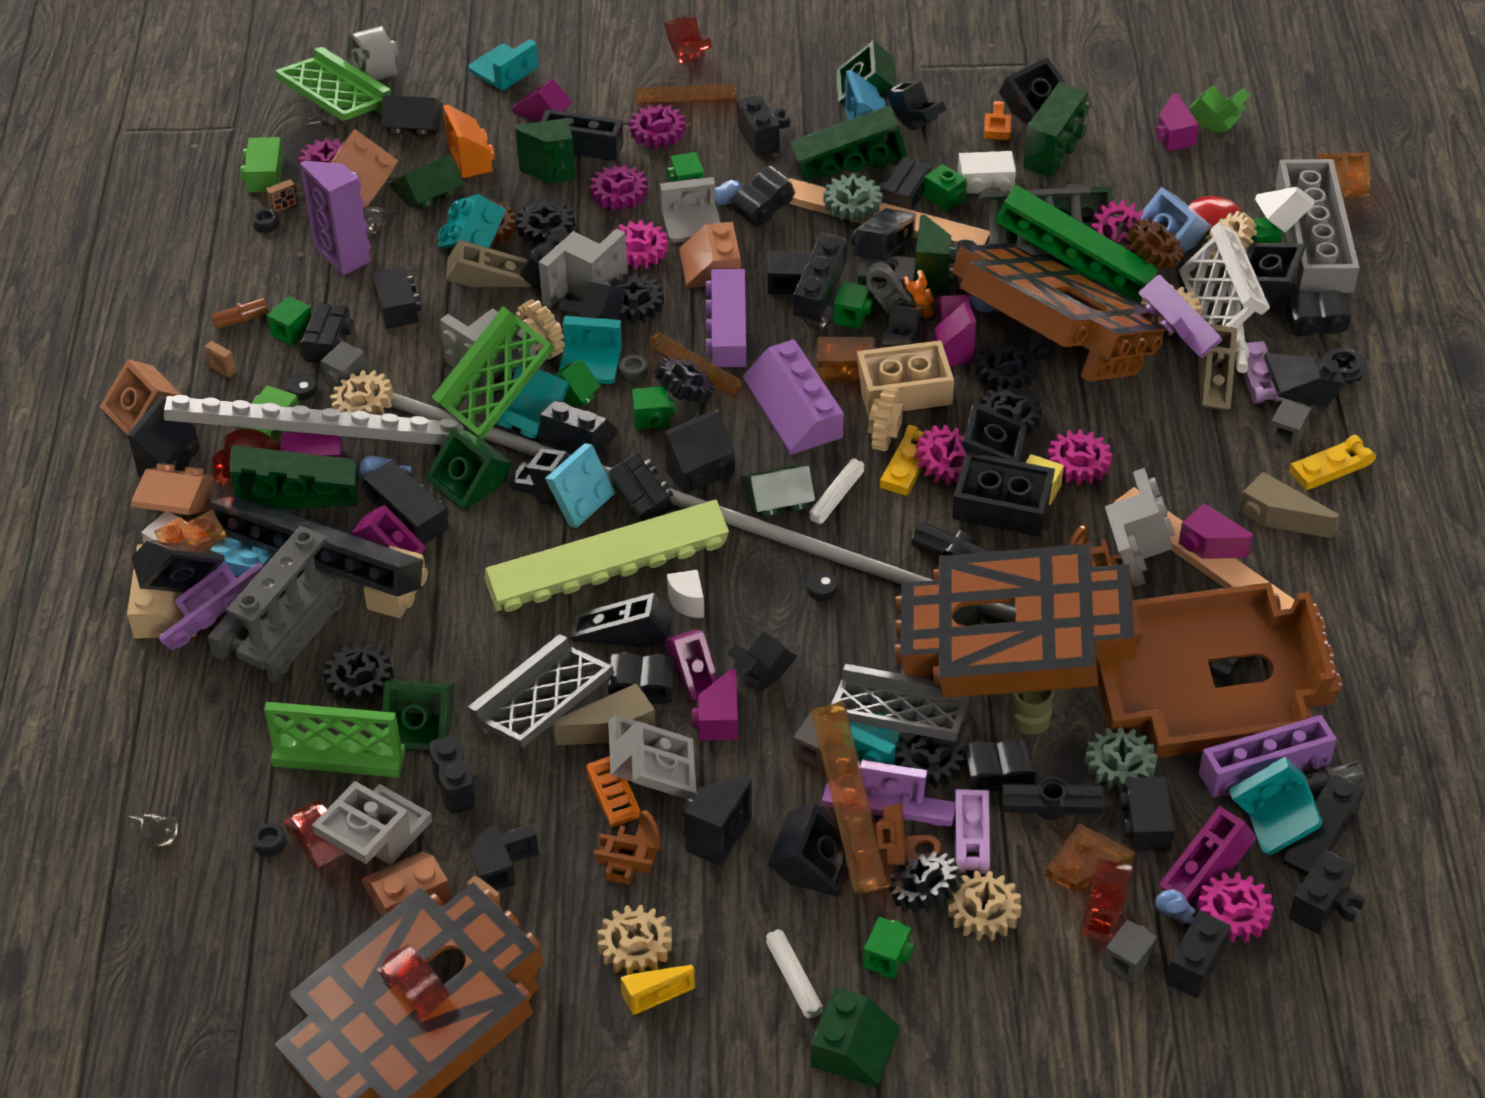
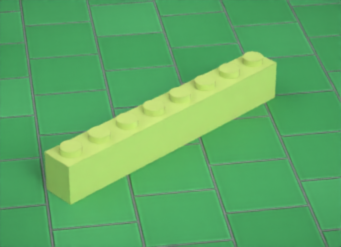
[484,499,729,612]

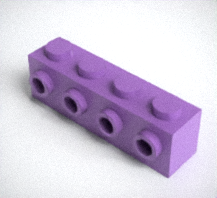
[706,269,746,367]
[1198,715,1337,798]

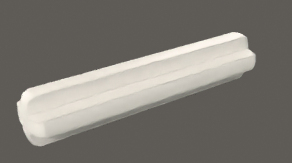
[809,458,864,524]
[766,929,822,1019]

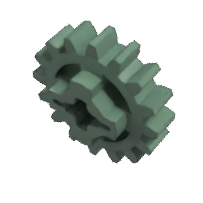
[823,174,882,222]
[1085,727,1157,791]

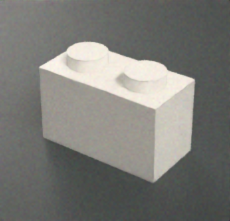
[958,151,1016,194]

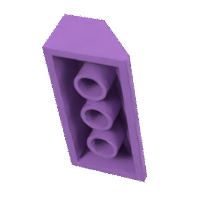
[300,161,371,275]
[742,339,844,455]

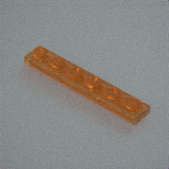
[811,701,889,895]

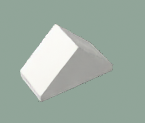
[1256,187,1315,233]

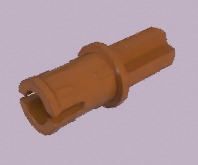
[211,297,269,329]

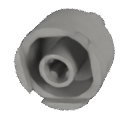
[345,26,398,81]

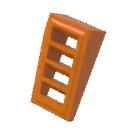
[586,756,641,828]

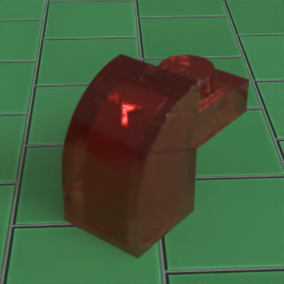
[664,15,713,63]
[212,429,280,484]
[284,800,346,868]
[1080,858,1132,943]
[376,944,451,1018]

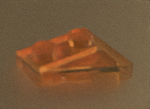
[1317,152,1370,196]
[1045,823,1135,892]

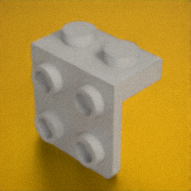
[660,177,720,243]

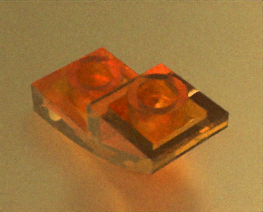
[154,510,227,547]

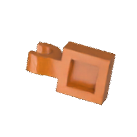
[984,101,1011,140]
[904,270,936,320]

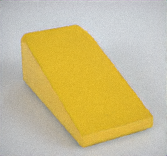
[620,965,695,1015]

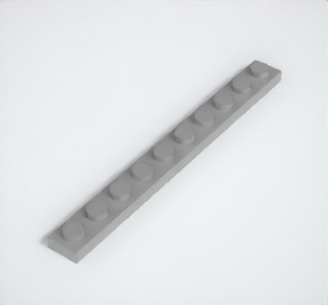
[164,395,463,445]

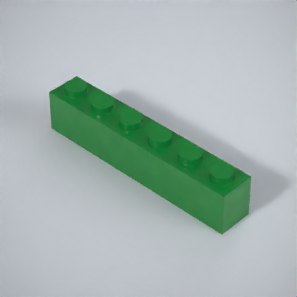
[994,184,1159,303]

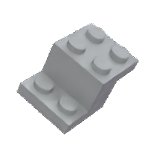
[539,229,628,307]
[440,309,536,386]
[1105,468,1175,587]
[608,714,697,799]
[312,781,432,865]

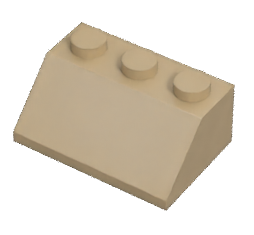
[857,340,954,416]
[127,544,196,639]

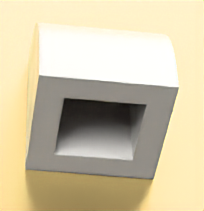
[667,570,704,618]

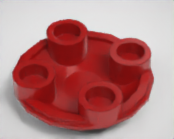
[1189,196,1241,232]

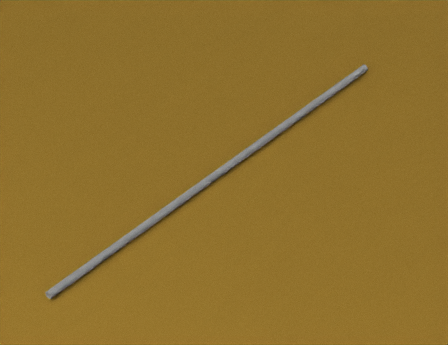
[390,393,1016,622]

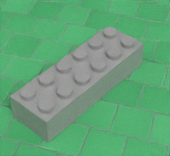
[1275,159,1360,293]

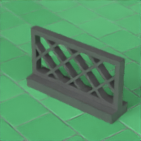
[468,634,615,748]
[828,664,969,742]

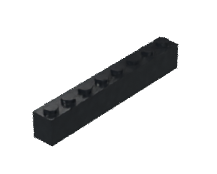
[209,495,423,597]

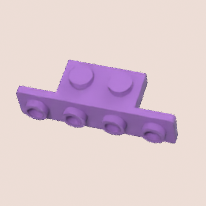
[1139,275,1222,358]
[158,563,264,650]
[822,760,956,826]

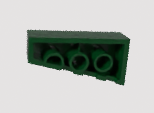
[790,105,907,180]
[230,445,359,510]

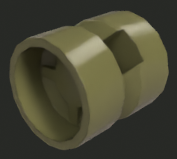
[1010,690,1054,735]

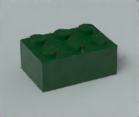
[1023,82,1090,178]

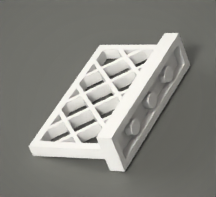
[1179,223,1270,328]

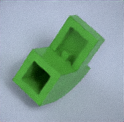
[1188,85,1250,132]

